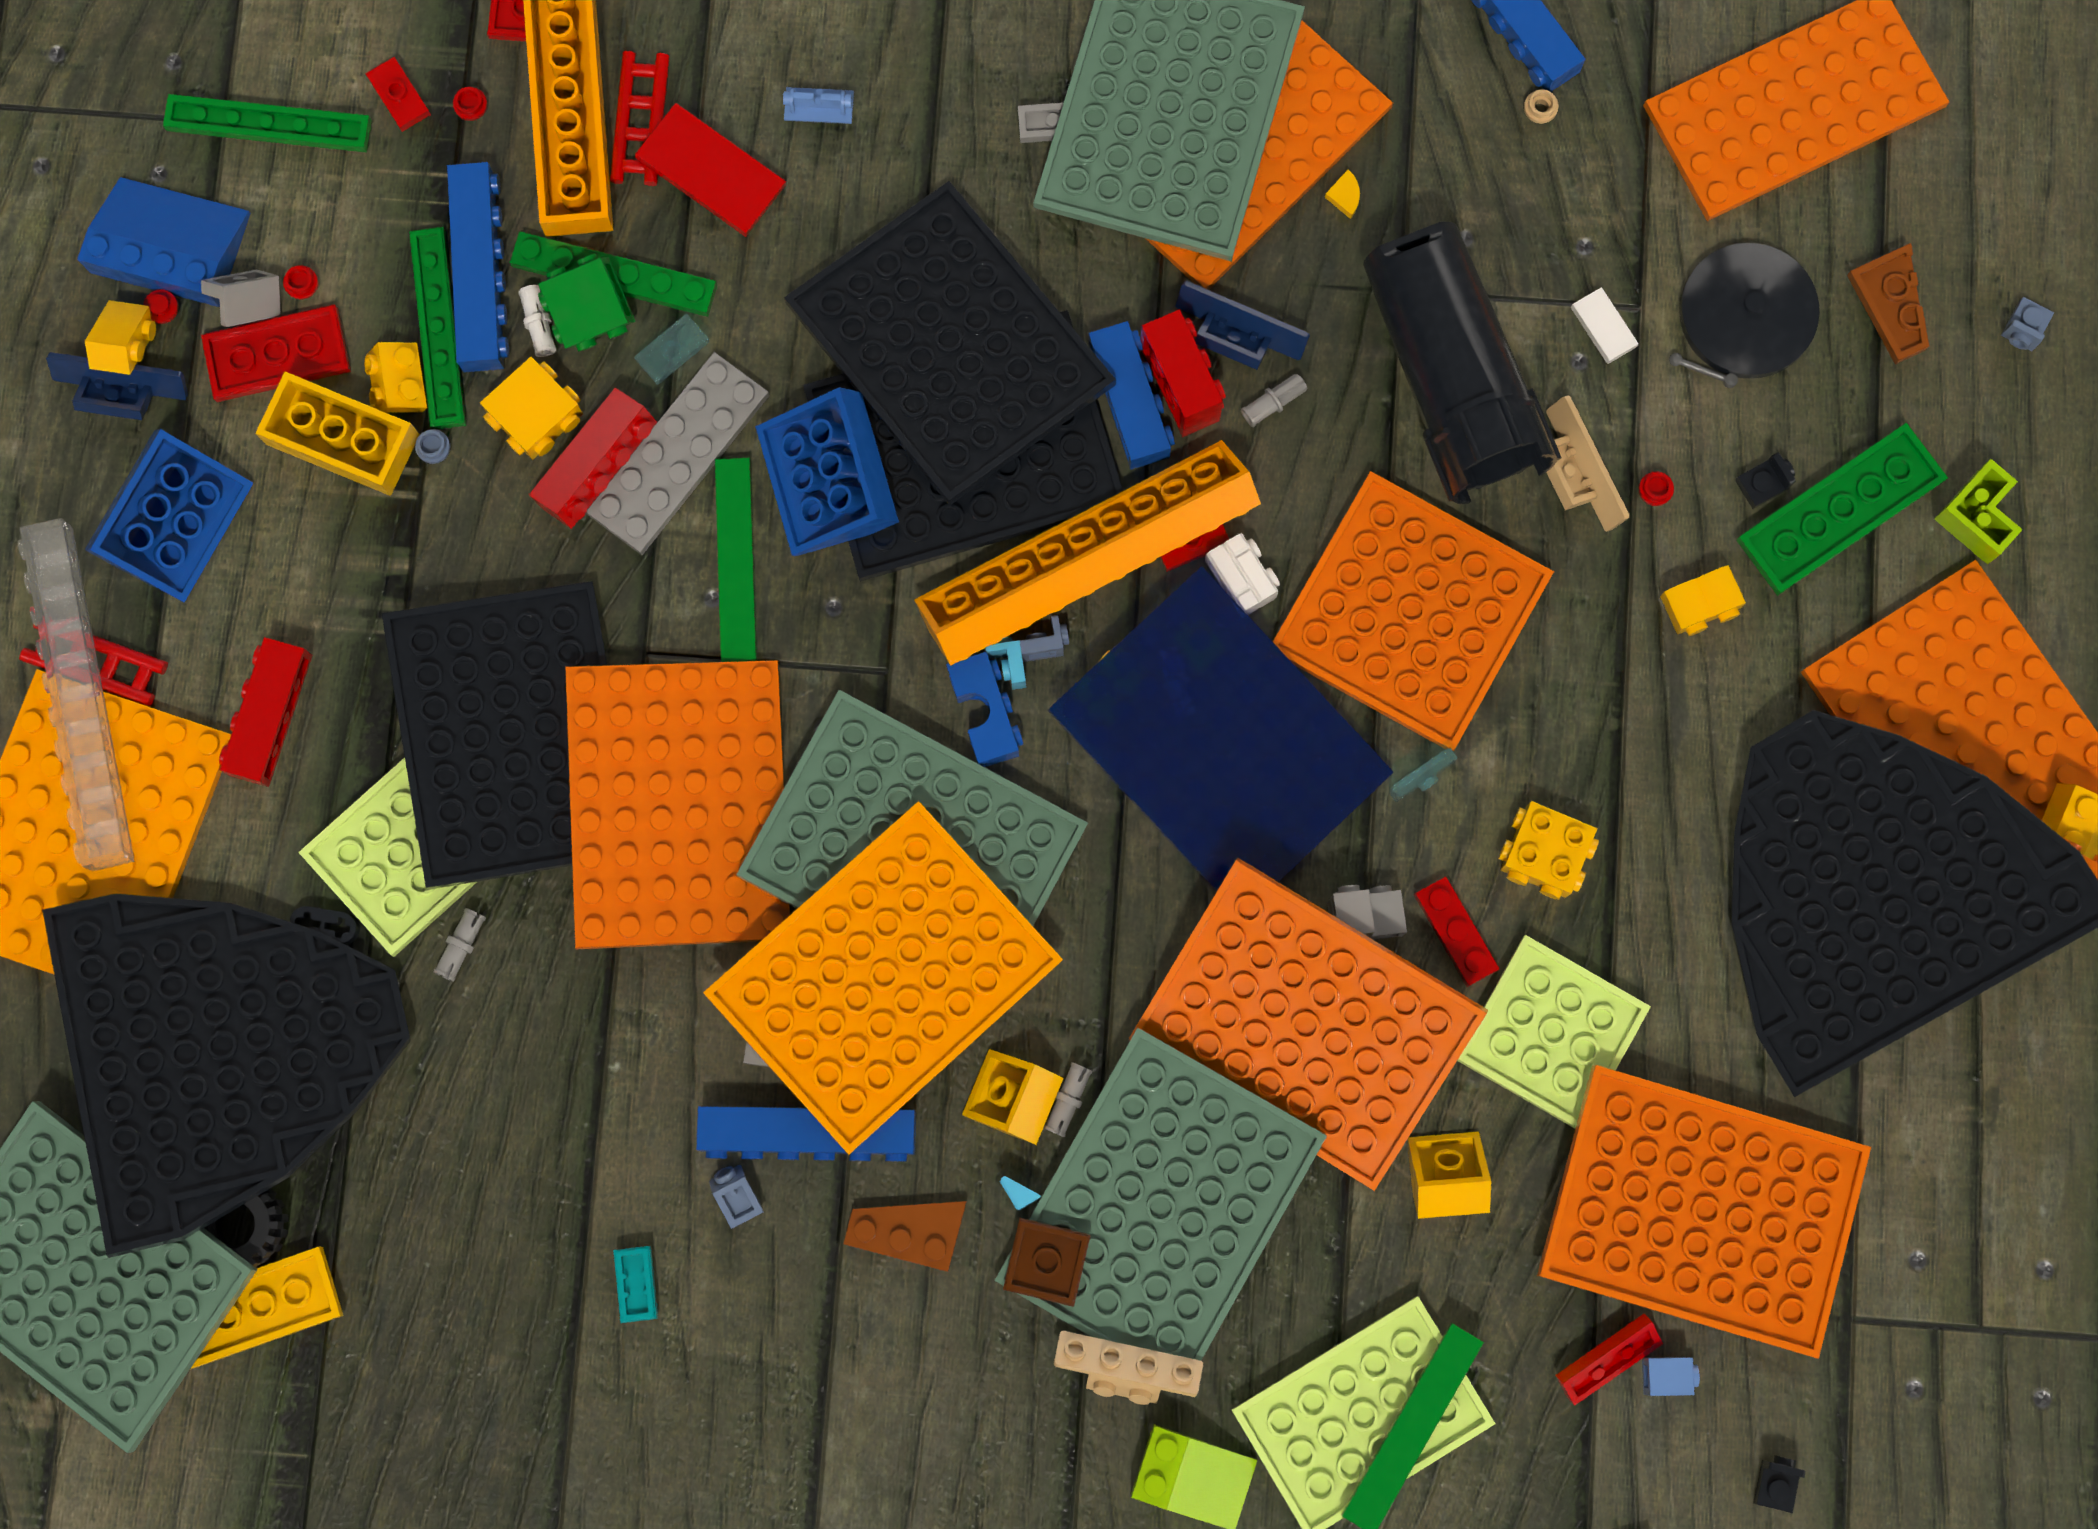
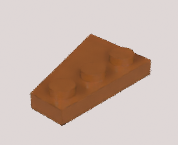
[1847,243,1929,364]
[843,1201,967,1272]

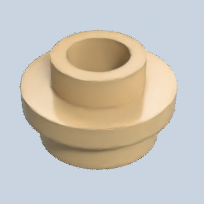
[1524,90,1559,124]

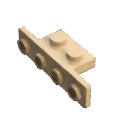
[1546,395,1629,532]
[1054,1331,1203,1405]

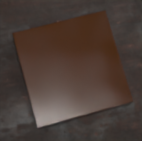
[1003,1217,1091,1307]

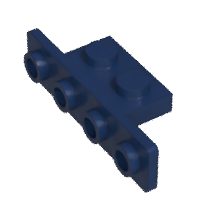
[1175,281,1310,370]
[46,352,188,420]

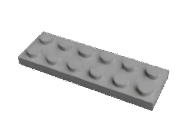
[586,352,770,555]

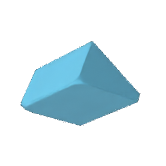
[1000,1176,1042,1211]

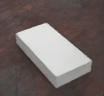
[1571,287,1638,364]

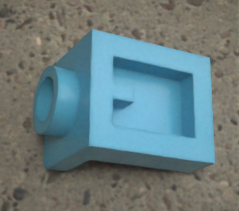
[985,637,1026,690]

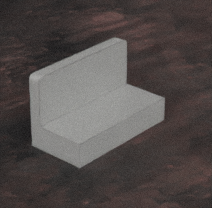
[201,269,281,327]

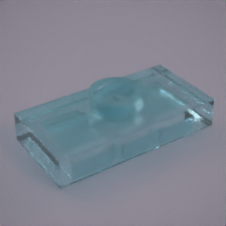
[634,313,710,385]
[1389,748,1458,802]

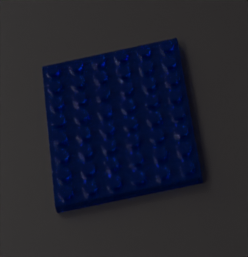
[1047,566,1394,892]

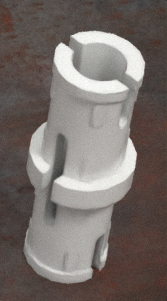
[518,285,557,357]

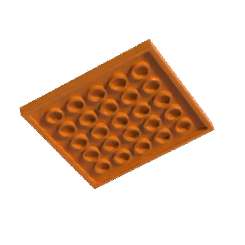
[1268,471,1554,753]

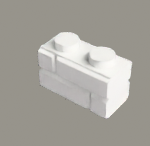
[1205,533,1280,618]

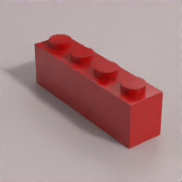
[529,388,657,529]
[219,637,313,787]

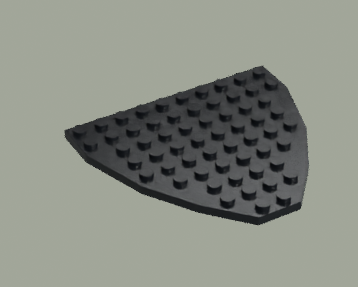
[1732,710,2098,1097]
[42,894,411,1258]

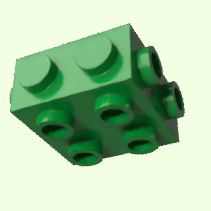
[538,254,635,352]

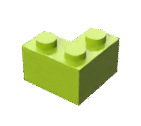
[1934,459,2022,565]

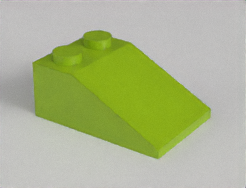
[1131,1424,1257,1529]

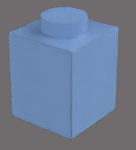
[1642,1357,1700,1396]

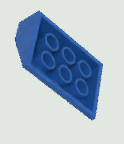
[77,177,251,307]
[755,387,899,556]
[85,429,253,602]

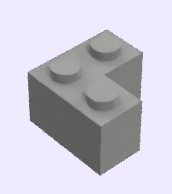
[1327,885,1407,940]

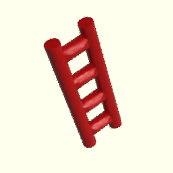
[610,51,669,186]
[19,616,168,707]

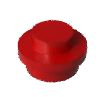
[453,87,488,121]
[283,265,318,300]
[143,289,179,324]
[1638,471,1674,506]

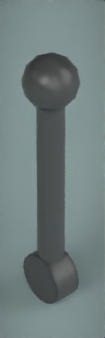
[1669,353,1738,388]

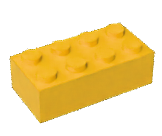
[255,372,420,496]

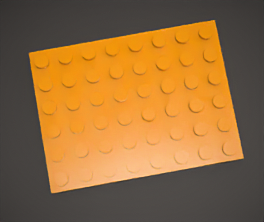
[0,669,231,974]
[703,801,1063,1155]

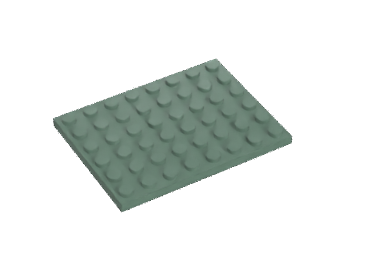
[1033,0,1305,262]
[736,690,1088,926]
[994,1027,1327,1361]
[0,1101,258,1453]

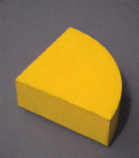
[1325,170,1360,219]

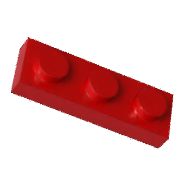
[1414,876,1499,987]
[1555,1313,1663,1406]

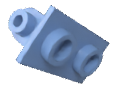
[783,87,854,124]

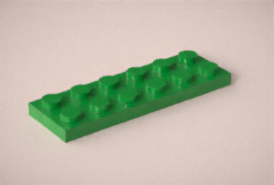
[1736,423,1948,596]

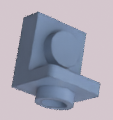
[2001,297,2054,351]
[1020,615,1069,662]
[709,1165,763,1229]

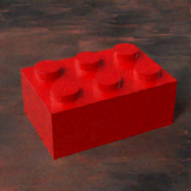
[1141,309,1226,437]

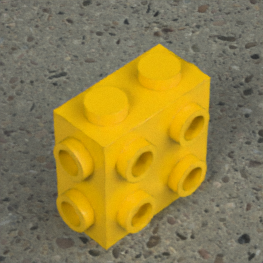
[480,357,583,460]
[1498,801,1599,900]

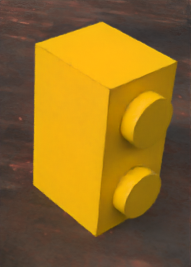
[85,300,156,375]

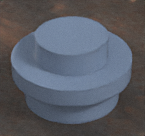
[415,429,451,464]

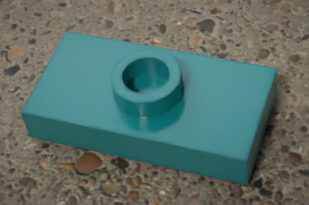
[613,1246,658,1323]

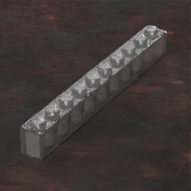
[18,518,135,871]

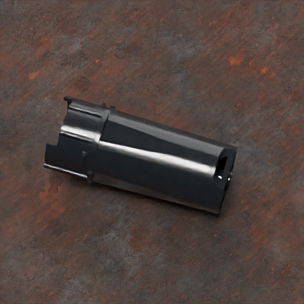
[1363,222,1562,504]

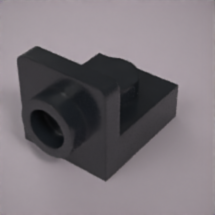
[1735,452,1796,509]
[1754,1455,1806,1513]

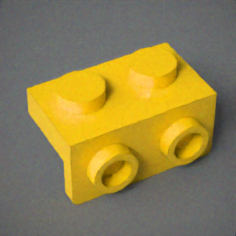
[364,342,427,414]

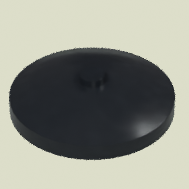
[1679,243,1820,379]

